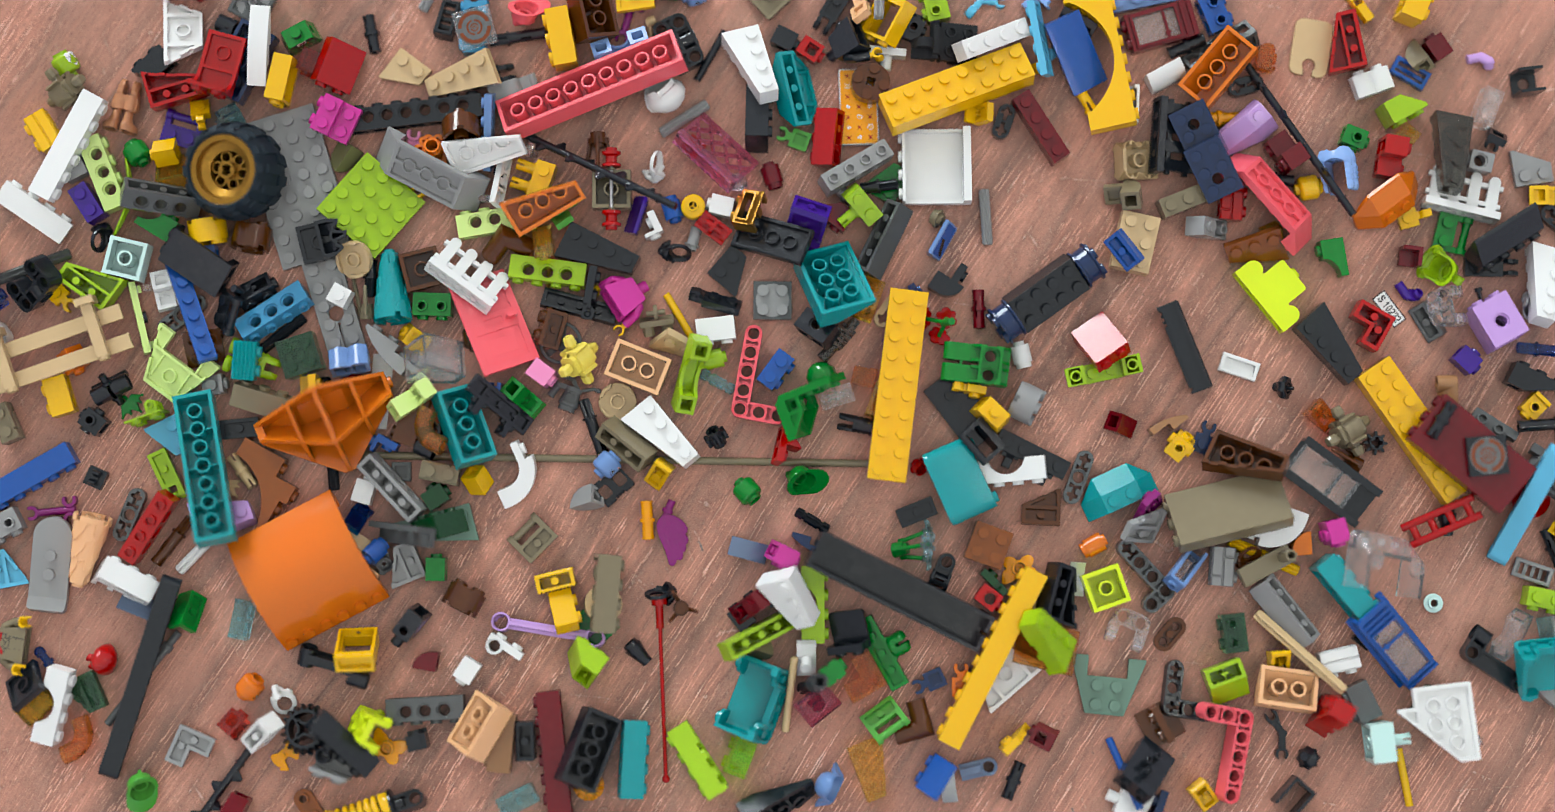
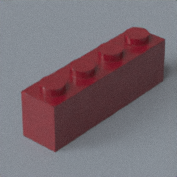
[1011,89,1070,166]

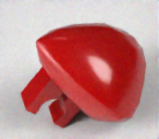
[86,643,118,676]

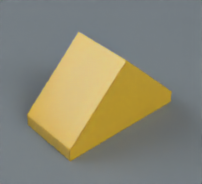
[1266,649,1291,668]
[1185,777,1219,812]

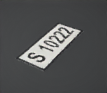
[1372,290,1406,328]

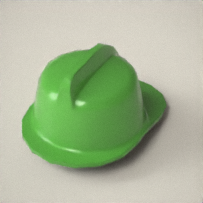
[126,770,158,812]

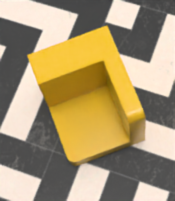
[460,465,494,495]

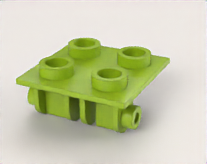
[124,399,170,428]

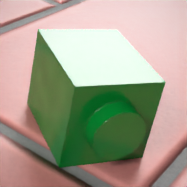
[425,554,448,581]

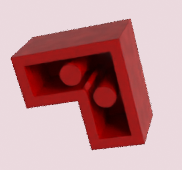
[1372,134,1412,180]
[1348,299,1396,353]

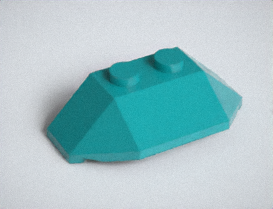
[772,50,818,127]
[1081,463,1158,522]

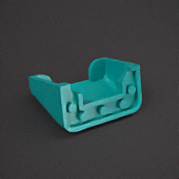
[922,435,1000,526]
[1514,637,1555,702]
[713,654,789,745]

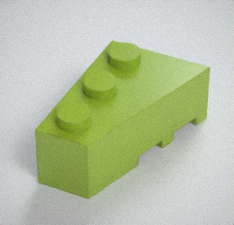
[59,262,129,310]
[1019,608,1077,675]

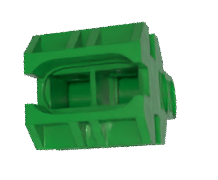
[940,341,1011,388]

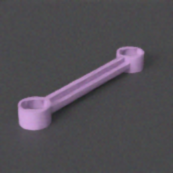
[491,612,606,648]

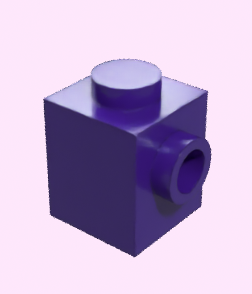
[1449,345,1483,376]

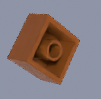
[963,520,1014,570]

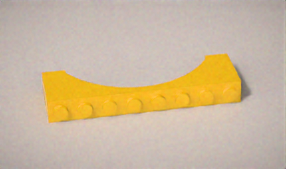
[1063,0,1140,135]

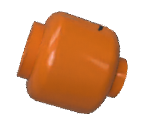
[235,672,265,701]

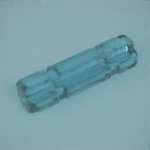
[699,369,735,395]

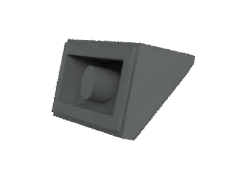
[1408,299,1447,343]

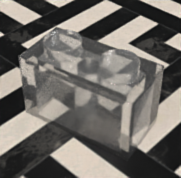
[1468,85,1505,131]

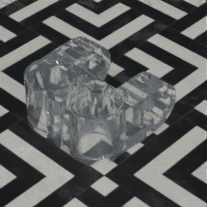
[1426,285,1469,327]
[1103,608,1150,653]

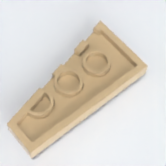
[424,48,502,97]

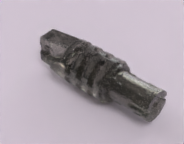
[817,317,860,363]

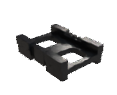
[594,469,635,508]

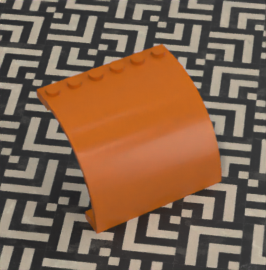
[227,490,390,651]

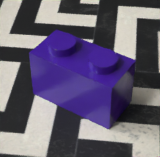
[67,181,110,226]

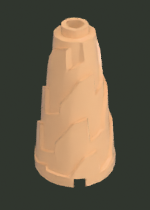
[68,510,113,588]

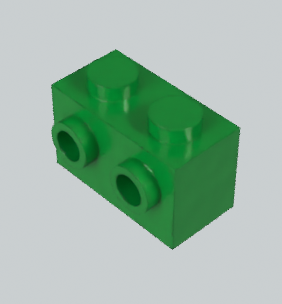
[412,292,454,321]

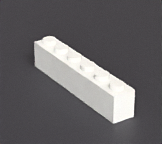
[28,89,109,203]

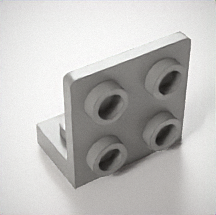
[308,747,353,785]

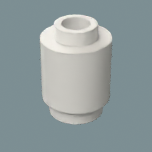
[1010,340,1032,369]

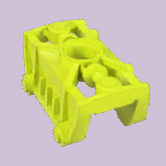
[347,705,393,755]

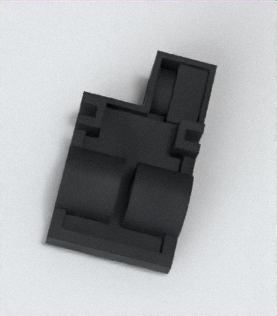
[911,20,978,65]

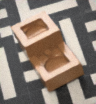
[1147,415,1189,436]

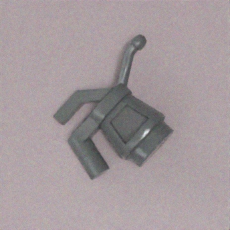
[547,376,601,414]

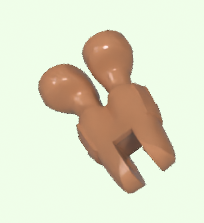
[102,79,142,136]

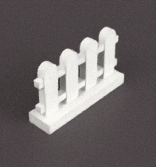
[1420,163,1504,225]
[424,238,509,315]

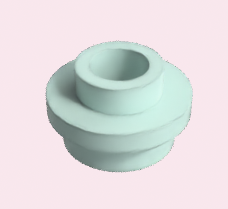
[1423,593,1443,613]

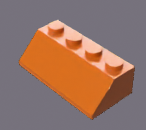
[1177,25,1259,110]

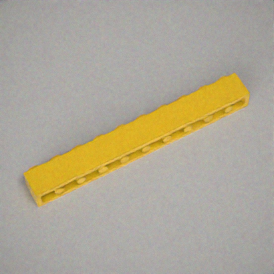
[936,566,1048,750]

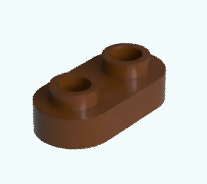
[1153,617,1186,651]

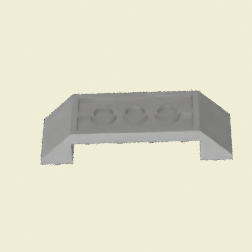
[376,126,491,212]

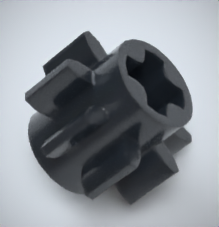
[703,425,729,449]
[1362,431,1388,455]

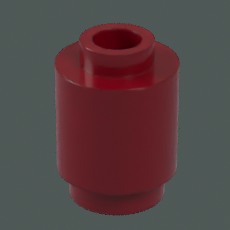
[760,161,784,191]

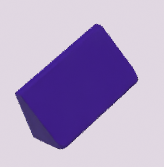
[624,196,649,236]

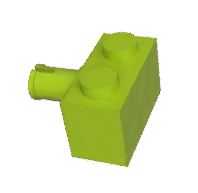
[837,182,884,228]

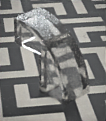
[1489,608,1534,663]

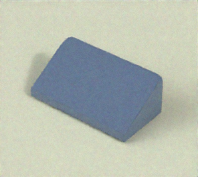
[116,594,154,620]

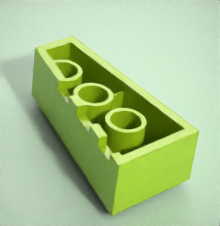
[666,720,729,801]

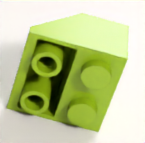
[1374,94,1428,130]
[567,635,609,689]
[1200,657,1250,704]

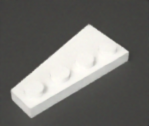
[441,134,528,174]

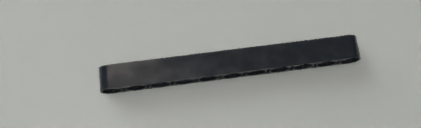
[98,574,182,779]

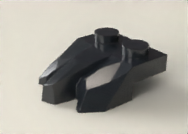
[295,219,347,265]

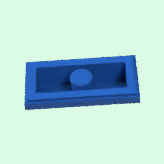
[1103,228,1145,272]

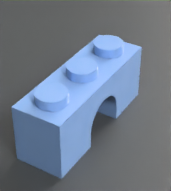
[590,26,648,60]

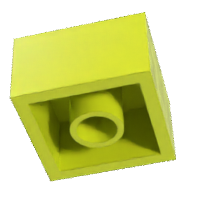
[1079,563,1131,613]

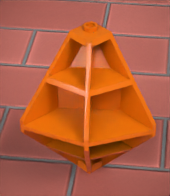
[253,372,394,473]

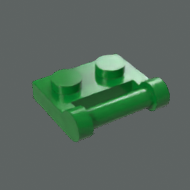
[1431,211,1474,257]

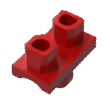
[694,210,733,246]

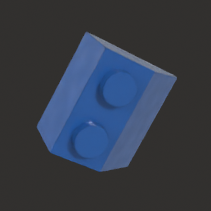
[914,752,957,801]

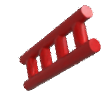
[1400,493,1484,549]

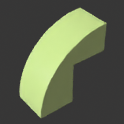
[386,376,437,422]

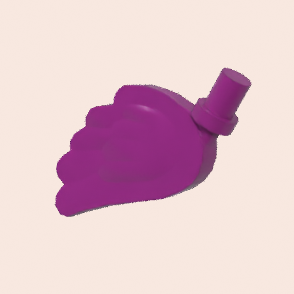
[657,499,688,566]

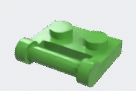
[859,695,911,746]

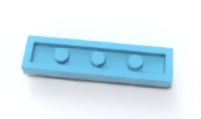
[1025,0,1054,78]

